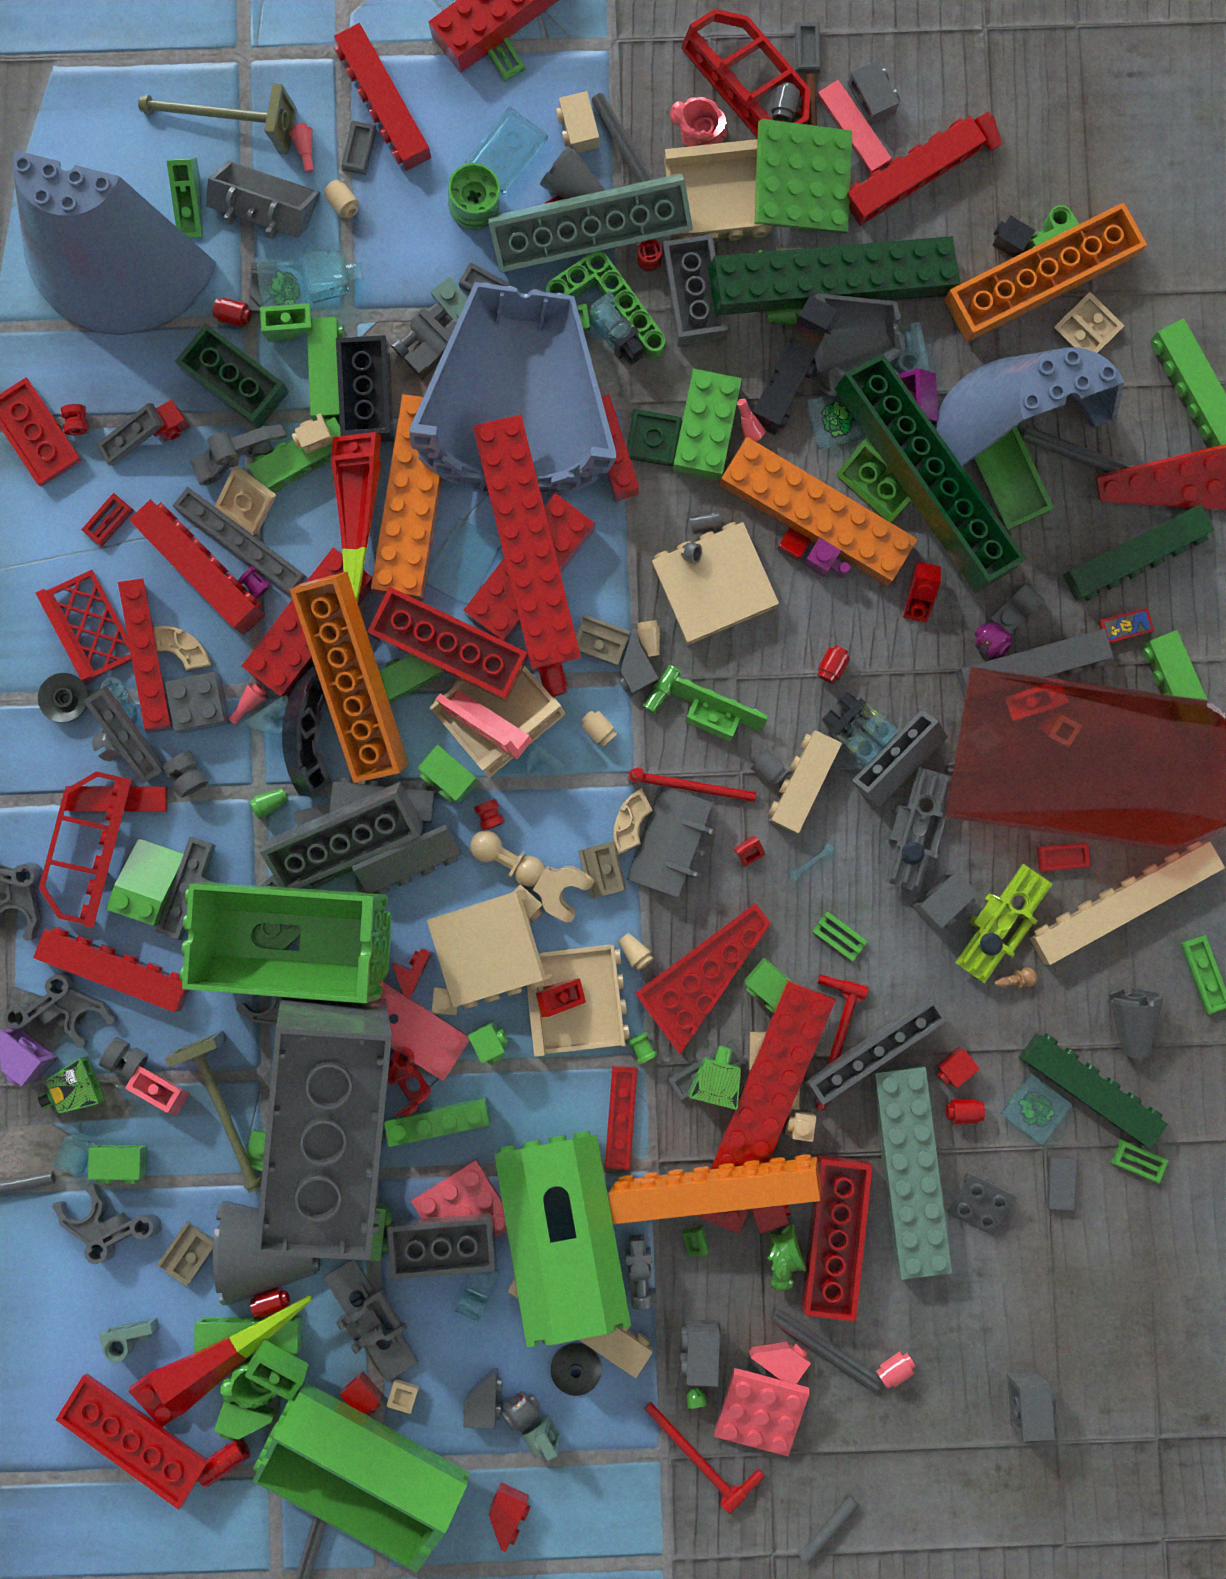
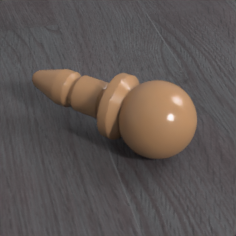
[994,967,1038,988]

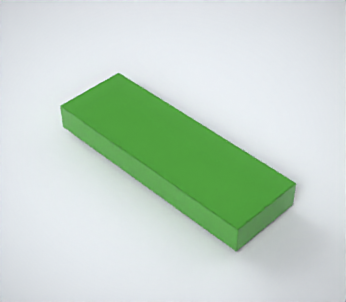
[1180,935,1226,1015]

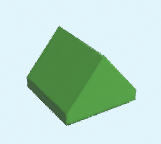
[682,1225,710,1256]

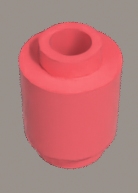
[876,1351,916,1389]

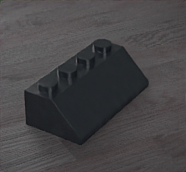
[336,335,394,442]

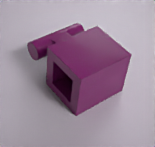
[803,538,850,578]

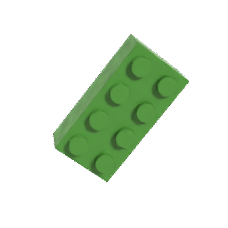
[673,369,742,481]

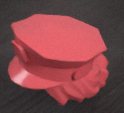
[670,97,727,147]

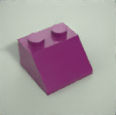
[898,368,939,424]

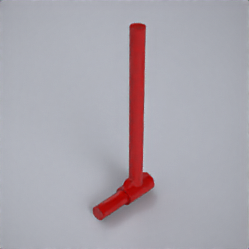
[627,767,756,802]
[815,974,869,1111]
[644,1402,766,1514]

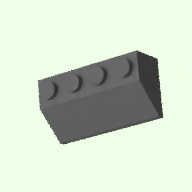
[352,824,462,894]

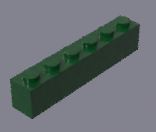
[1063,504,1215,602]
[1019,1033,1168,1149]

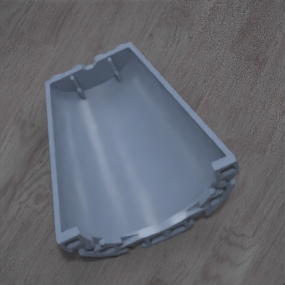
[13,150,216,335]
[410,282,616,497]
[933,347,1124,467]

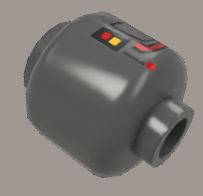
[501,1391,540,1432]

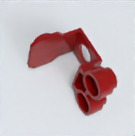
[388,1046,432,1117]

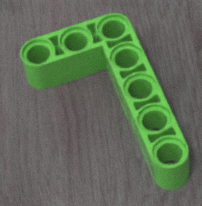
[546,251,665,359]

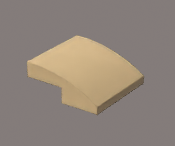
[1054,292,1125,353]

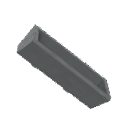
[206,160,320,239]
[627,786,717,898]

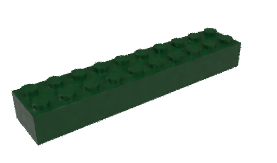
[708,236,961,316]
[834,354,1026,593]

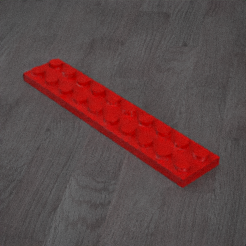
[472,414,581,670]
[694,980,836,1234]

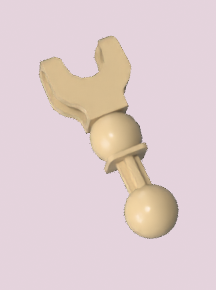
[470,830,594,922]

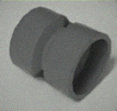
[162,751,209,798]
[99,1037,149,1082]

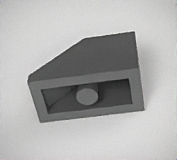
[618,635,659,695]

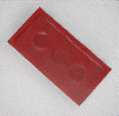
[0,377,82,487]

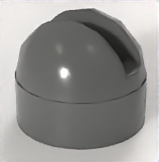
[681,543,702,564]

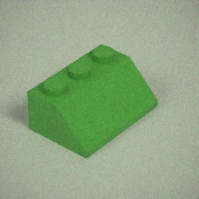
[836,437,911,523]

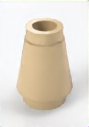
[636,620,660,657]
[618,933,654,971]

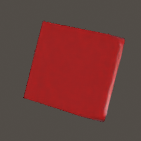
[777,527,811,561]

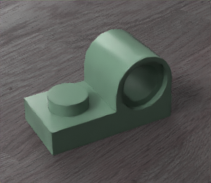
[99,1317,159,1362]
[522,1415,561,1461]

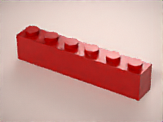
[333,22,431,171]
[847,116,987,226]
[118,578,171,733]
[33,926,189,1012]

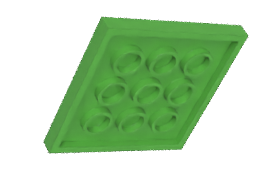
[754,119,852,234]

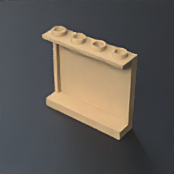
[664,139,772,243]
[651,522,779,646]
[429,665,566,778]
[427,889,552,1010]
[527,944,630,1057]

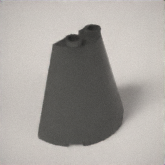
[804,294,906,396]
[213,1201,320,1306]

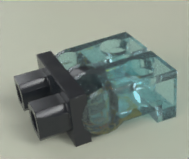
[590,291,644,366]
[822,693,899,768]

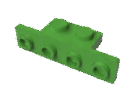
[671,677,768,741]

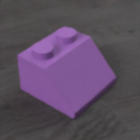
[0,1028,57,1086]

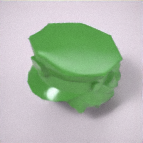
[768,1224,807,1291]
[220,1356,278,1409]

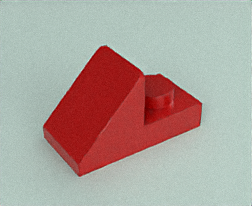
[392,947,433,999]
[536,978,586,1017]

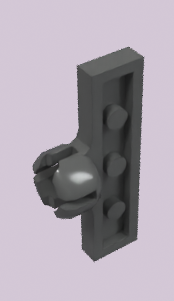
[84,686,164,783]
[156,837,216,940]

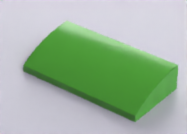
[974,427,1054,530]

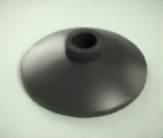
[38,673,89,723]
[551,1343,601,1396]

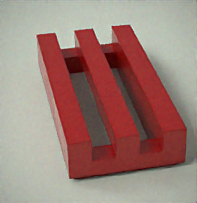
[81,493,134,547]

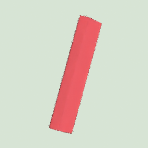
[817,80,892,174]

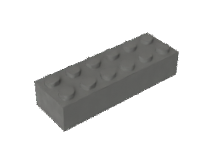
[260,782,423,888]

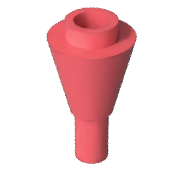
[289,123,314,173]
[737,399,766,442]
[228,683,268,725]

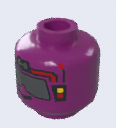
[974,622,1013,659]

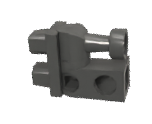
[390,303,457,380]
[625,1234,657,1310]

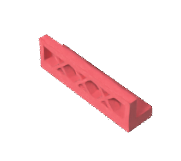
[436,690,532,760]

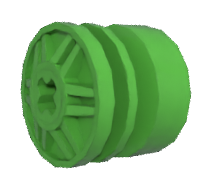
[448,163,500,230]

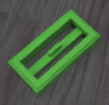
[488,38,526,82]
[812,911,868,962]
[1110,1139,1169,1184]

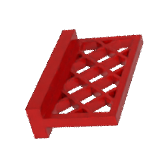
[35,570,132,685]

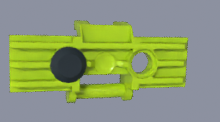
[955,864,1052,983]

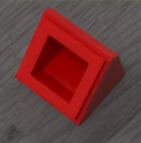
[733,836,766,867]

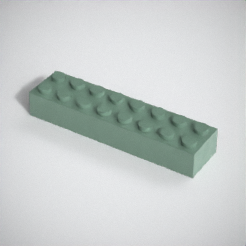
[488,174,693,273]
[871,1065,952,1280]

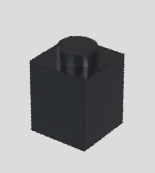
[992,215,1036,258]

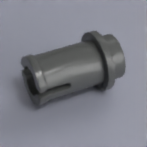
[689,510,721,533]

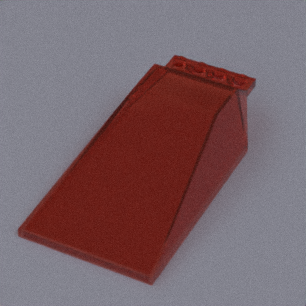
[945,667,1226,852]

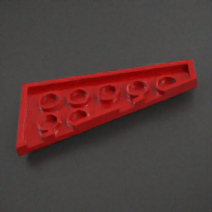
[1095,444,1226,510]
[635,903,771,1054]

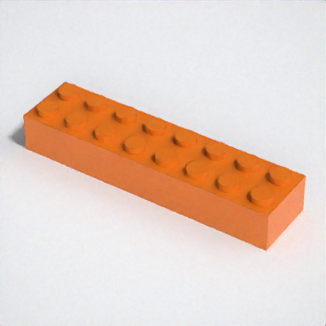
[944,202,1147,342]
[371,394,443,601]
[719,437,918,587]
[289,572,409,783]
[608,1154,822,1224]

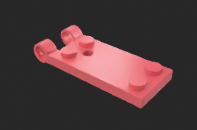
[379,981,470,1081]

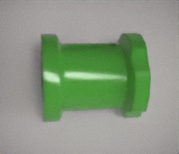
[627,1032,658,1065]

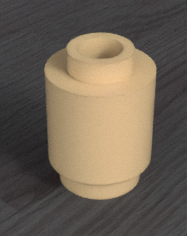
[324,180,359,218]
[581,710,618,748]

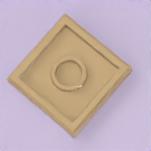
[215,466,277,536]

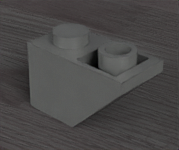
[463,1369,502,1429]

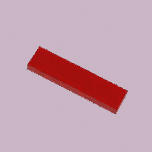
[65,786,168,812]
[605,1066,638,1170]

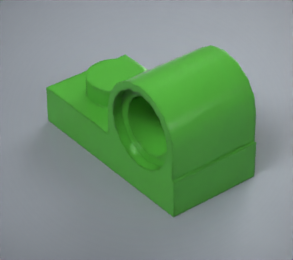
[1026,205,1079,251]

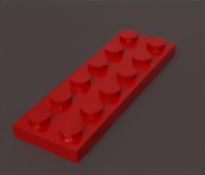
[55,1373,210,1510]

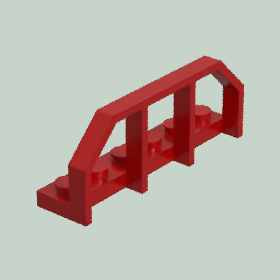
[681,9,811,138]
[39,771,132,928]

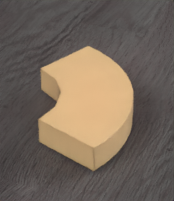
[153,626,212,671]
[613,788,653,855]

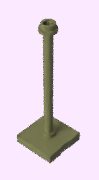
[138,83,297,155]
[165,1031,262,1193]

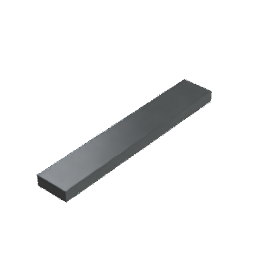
[173,487,306,595]

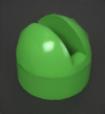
[686,1388,708,1409]

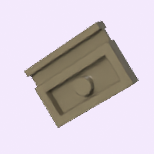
[576,614,631,666]
[578,841,627,899]
[156,1221,213,1287]

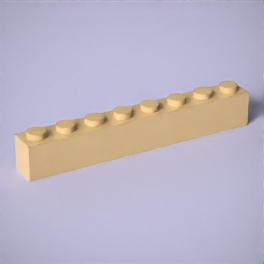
[1029,840,1225,965]

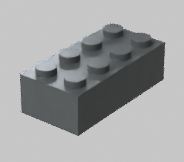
[662,234,728,347]
[387,1213,497,1280]

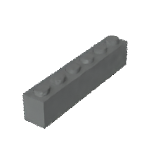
[956,629,1113,703]
[803,998,949,1105]

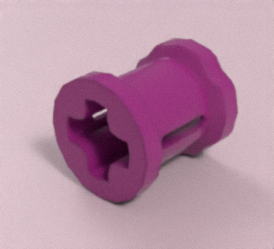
[238,566,272,599]

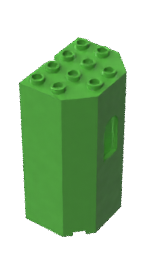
[180,882,392,1003]
[494,1131,631,1347]
[252,1382,470,1573]

